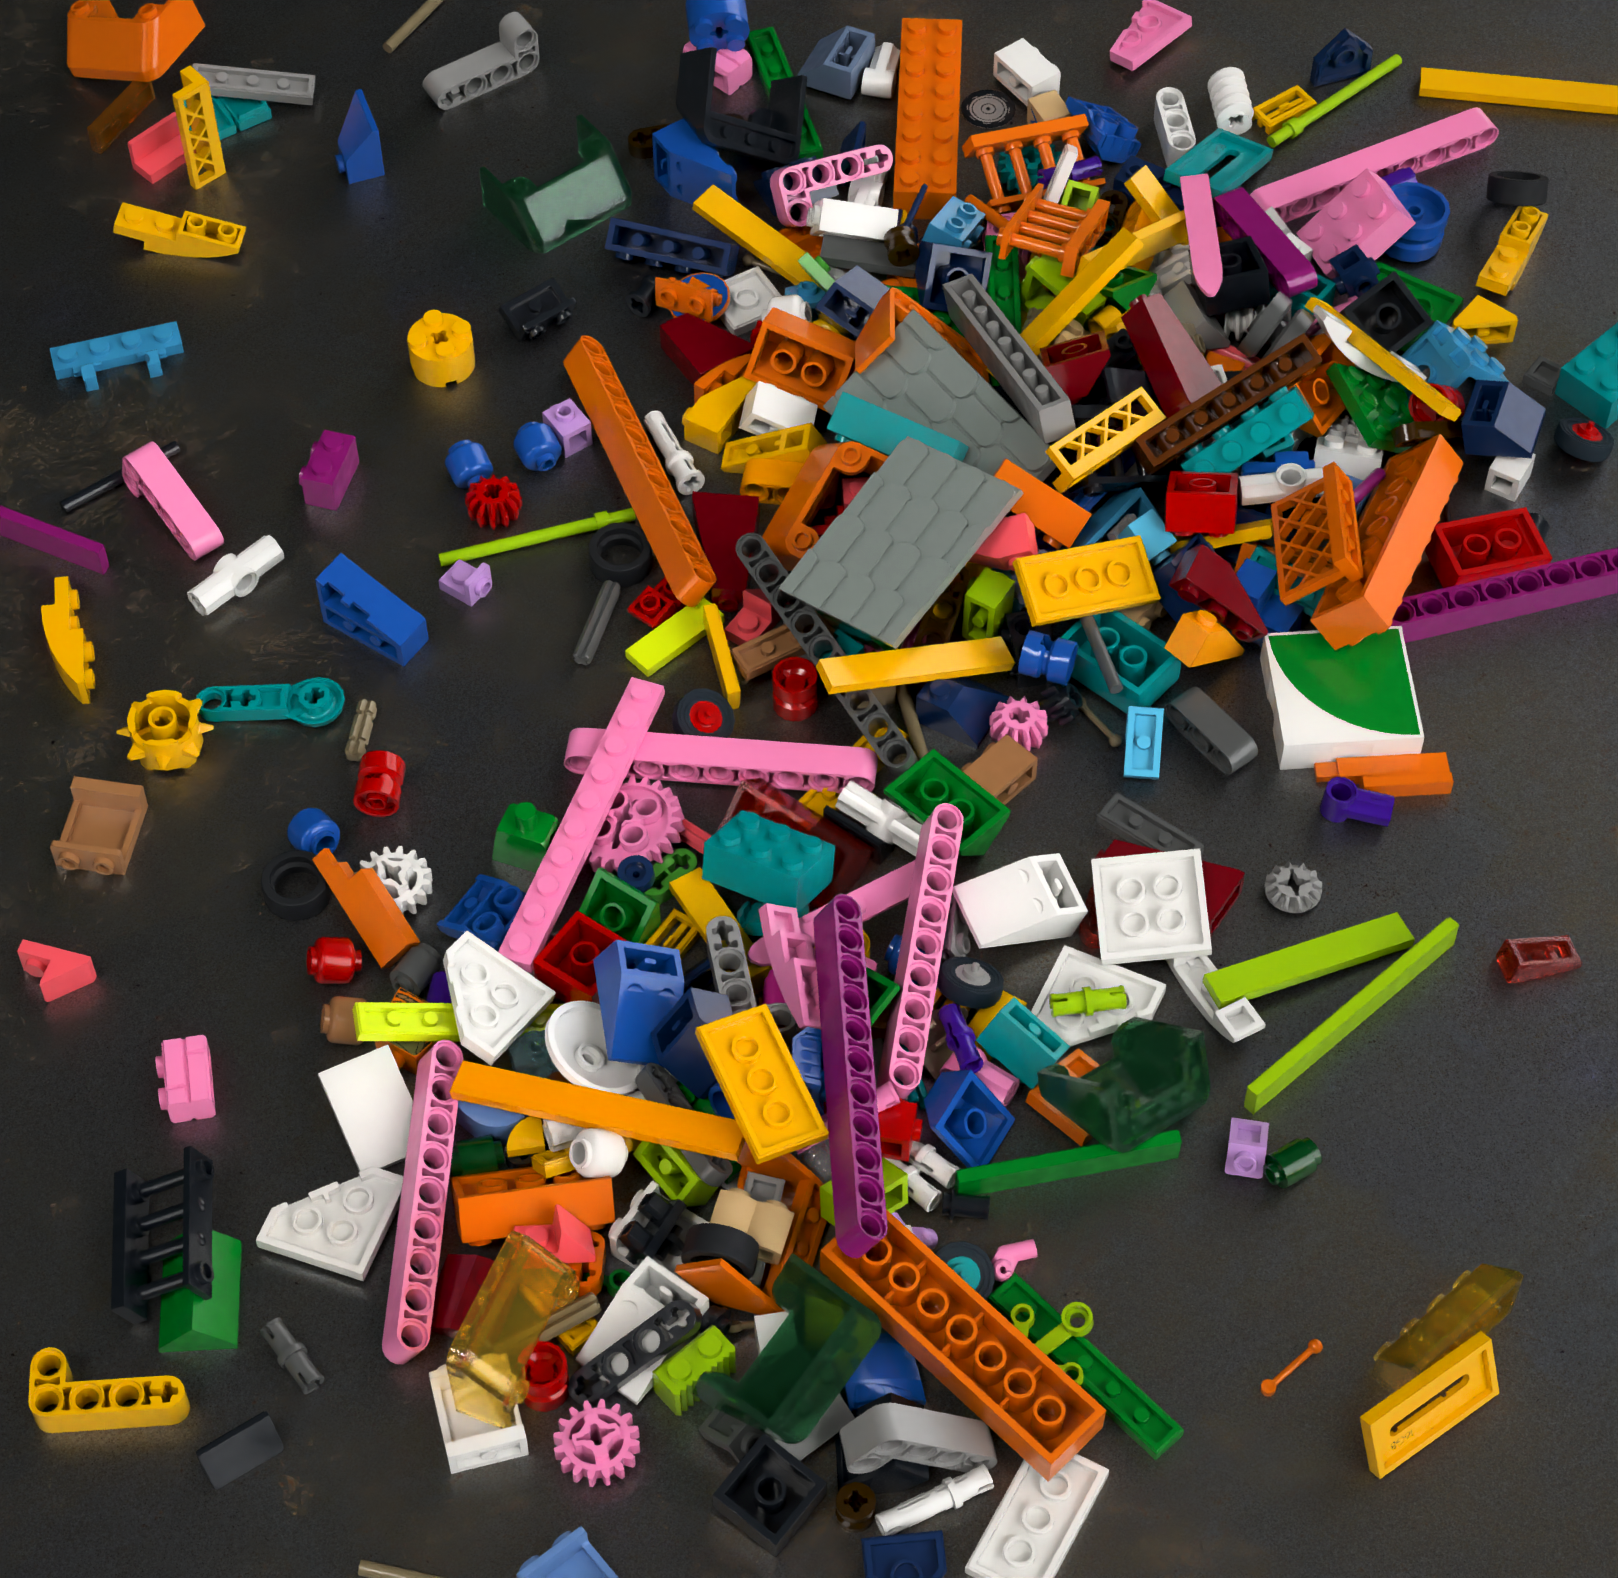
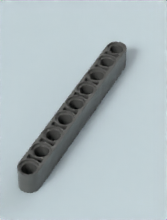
[735,533,919,778]

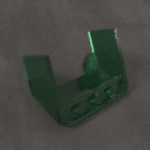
[479,114,632,253]

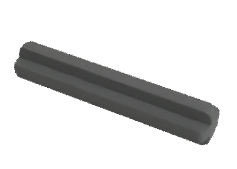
[573,580,621,666]

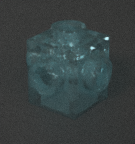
[508,1030,558,1078]

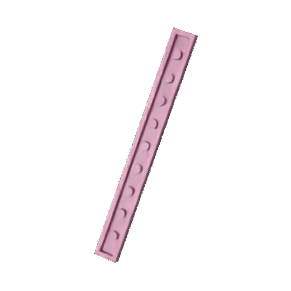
[498,677,665,973]

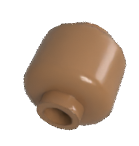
[320,996,367,1045]

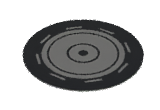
[961,90,1016,129]

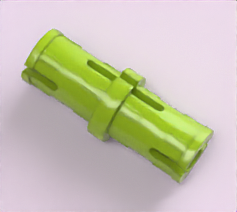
[1049,985,1127,1018]

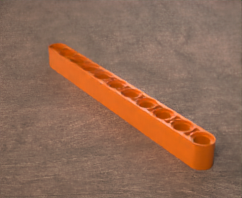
[563,335,717,607]

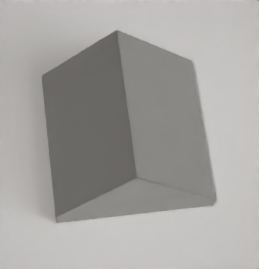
[1163,280,1230,350]

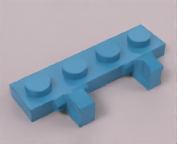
[49,321,184,392]

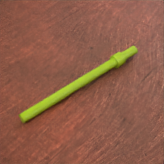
[1267,54,1402,148]
[438,508,636,567]

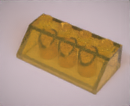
[1371,1263,1524,1394]

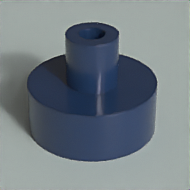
[617,855,655,893]

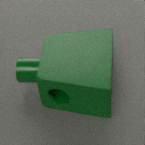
[492,802,560,873]

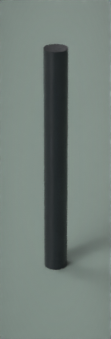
[59,441,181,513]

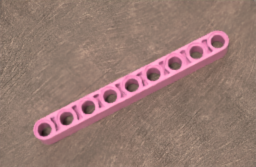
[1250,107,1499,223]
[564,728,878,793]
[877,803,964,1099]
[382,1040,463,1365]

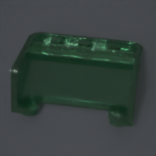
[692,1253,882,1444]

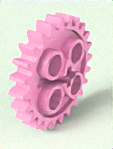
[584,775,685,873]

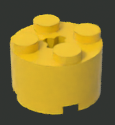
[407,310,475,387]

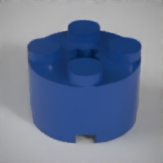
[685,0,750,51]

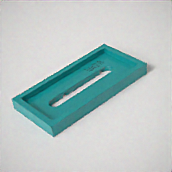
[1163,128,1274,198]

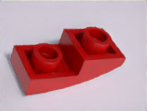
[627,577,686,629]

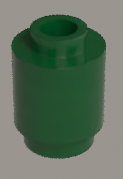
[451,1134,505,1177]
[1263,1137,1322,1189]

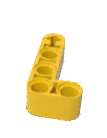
[28,1347,190,1433]

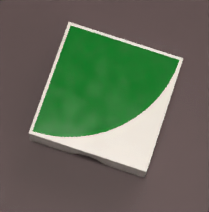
[1260,626,1425,770]

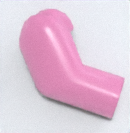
[991,1239,1037,1282]

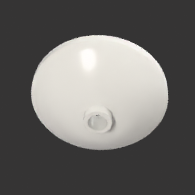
[545,1001,646,1096]

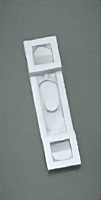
[1313,305,1427,382]
[1165,955,1266,1043]

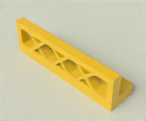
[172,65,226,190]
[1045,386,1166,494]

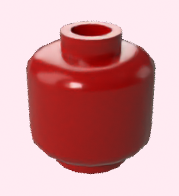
[306,937,362,984]

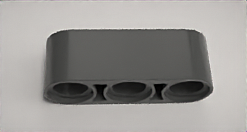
[1164,686,1258,775]

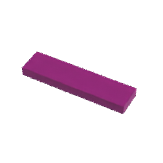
[0,505,110,575]

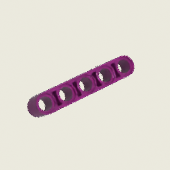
[1212,187,1318,298]

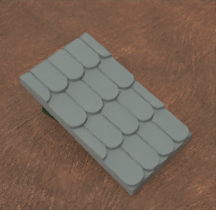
[823,309,1057,517]
[778,436,1024,652]

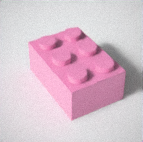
[1296,168,1416,279]

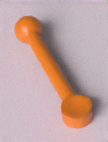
[1260,1339,1323,1397]

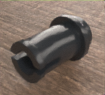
[942,1189,990,1220]

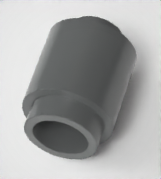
[390,943,442,997]

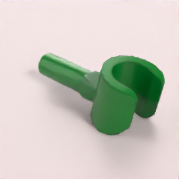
[582,1269,630,1297]

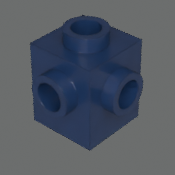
[1328,244,1380,298]

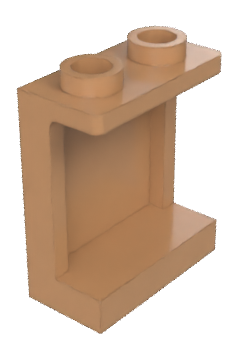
[50,776,148,875]

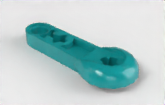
[196,677,345,728]

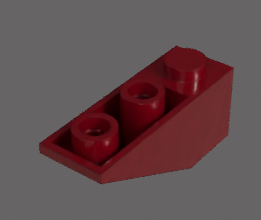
[1169,544,1268,643]

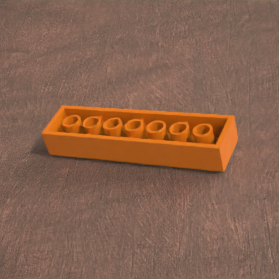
[893,18,962,220]
[1310,434,1464,650]
[820,1209,1107,1482]

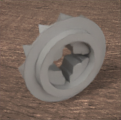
[1264,861,1322,913]

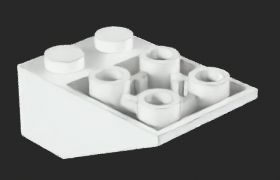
[1313,413,1384,496]
[952,853,1088,949]
[575,1256,710,1405]

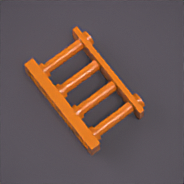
[962,114,1106,215]
[996,183,1111,278]

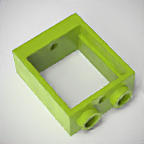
[1020,255,1108,331]

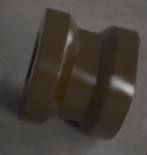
[884,226,920,267]
[835,1482,876,1533]

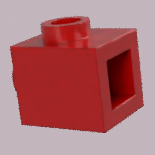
[878,1098,923,1162]

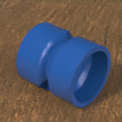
[1018,630,1078,686]

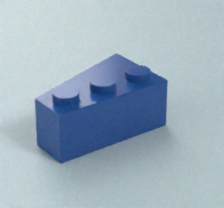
[315,553,429,667]

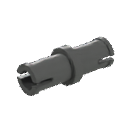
[260,1318,324,1394]

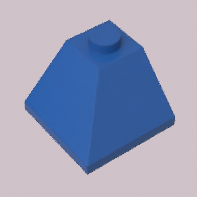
[335,89,385,184]
[924,1070,1016,1168]

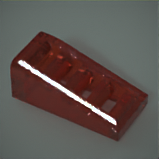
[1496,935,1583,984]

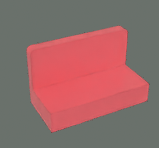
[128,112,196,184]

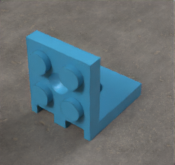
[1401,320,1509,398]

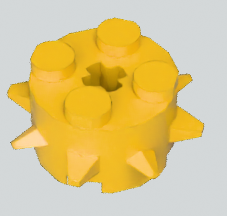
[116,690,214,771]

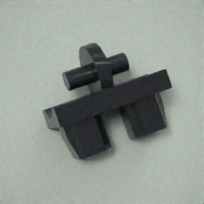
[618,1192,687,1265]

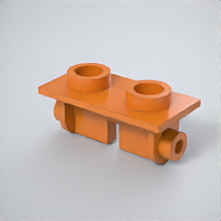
[655,277,722,321]

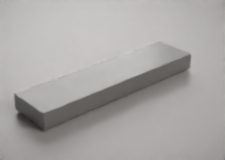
[192,63,315,105]

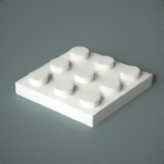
[1091,848,1212,965]

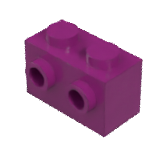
[299,429,359,511]

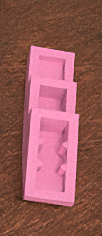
[758,903,821,1029]

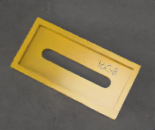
[1360,1331,1499,1479]

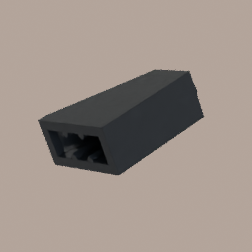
[1081,368,1160,405]

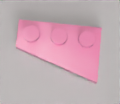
[1110,0,1192,71]

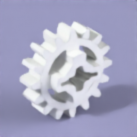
[355,846,433,915]

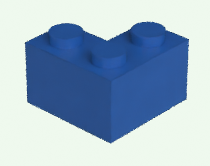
[1222,558,1304,648]

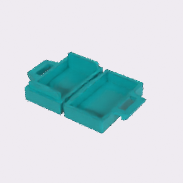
[184,95,272,140]

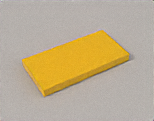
[1012,535,1161,627]
[695,1003,829,1164]

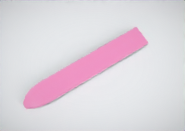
[1180,173,1223,297]
[747,860,932,966]

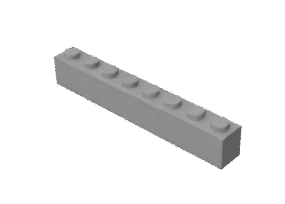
[942,274,1076,444]

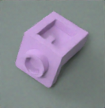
[438,559,492,607]
[1225,1117,1269,1179]

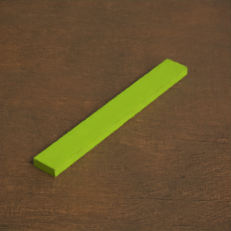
[1244,917,1459,1115]

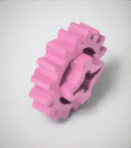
[553,1399,640,1487]

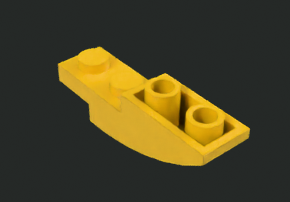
[113,202,246,258]
[1476,206,1549,296]
[41,576,95,704]

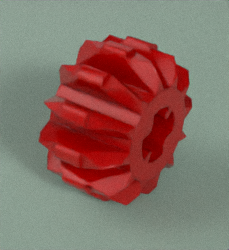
[465,473,522,530]

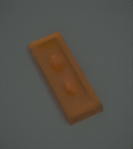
[87,81,155,154]

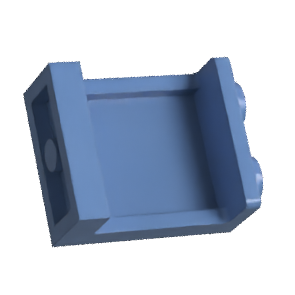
[516,1526,619,1578]

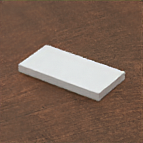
[965,1454,1109,1578]

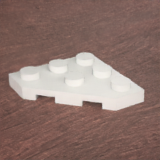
[443,931,556,1065]
[1031,945,1166,1046]
[256,1167,403,1282]

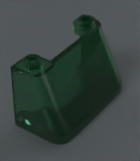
[1037,1016,1210,1153]

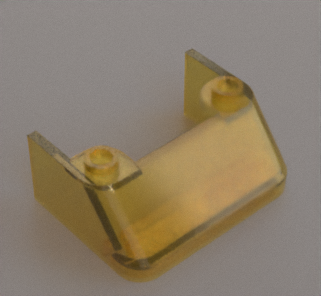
[446,1231,580,1429]

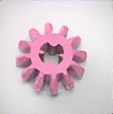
[989,695,1048,751]

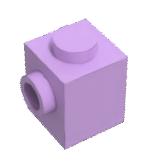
[542,398,593,458]

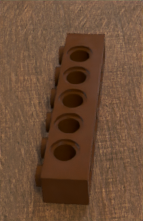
[1131,333,1323,475]

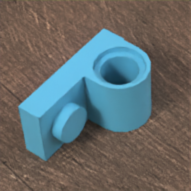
[1123,706,1164,780]

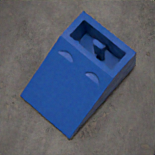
[652,118,738,205]
[593,940,685,1068]

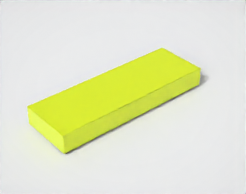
[625,597,725,677]

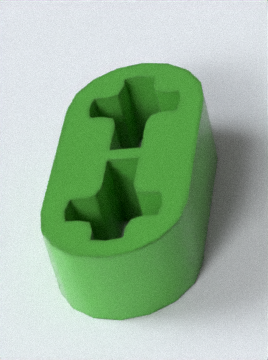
[644,848,698,905]

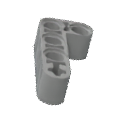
[422,12,540,110]
[706,916,797,1048]
[839,1403,998,1474]

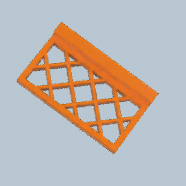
[1271,462,1364,606]

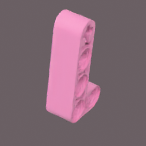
[770,145,893,228]
[122,441,224,561]

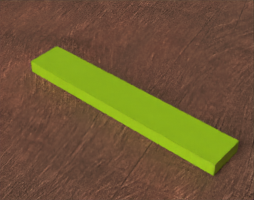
[1202,912,1415,1009]

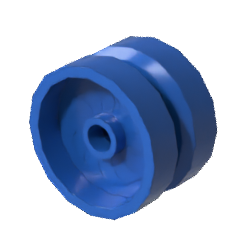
[1384,182,1450,262]

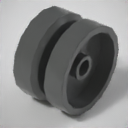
[1237,291,1316,360]

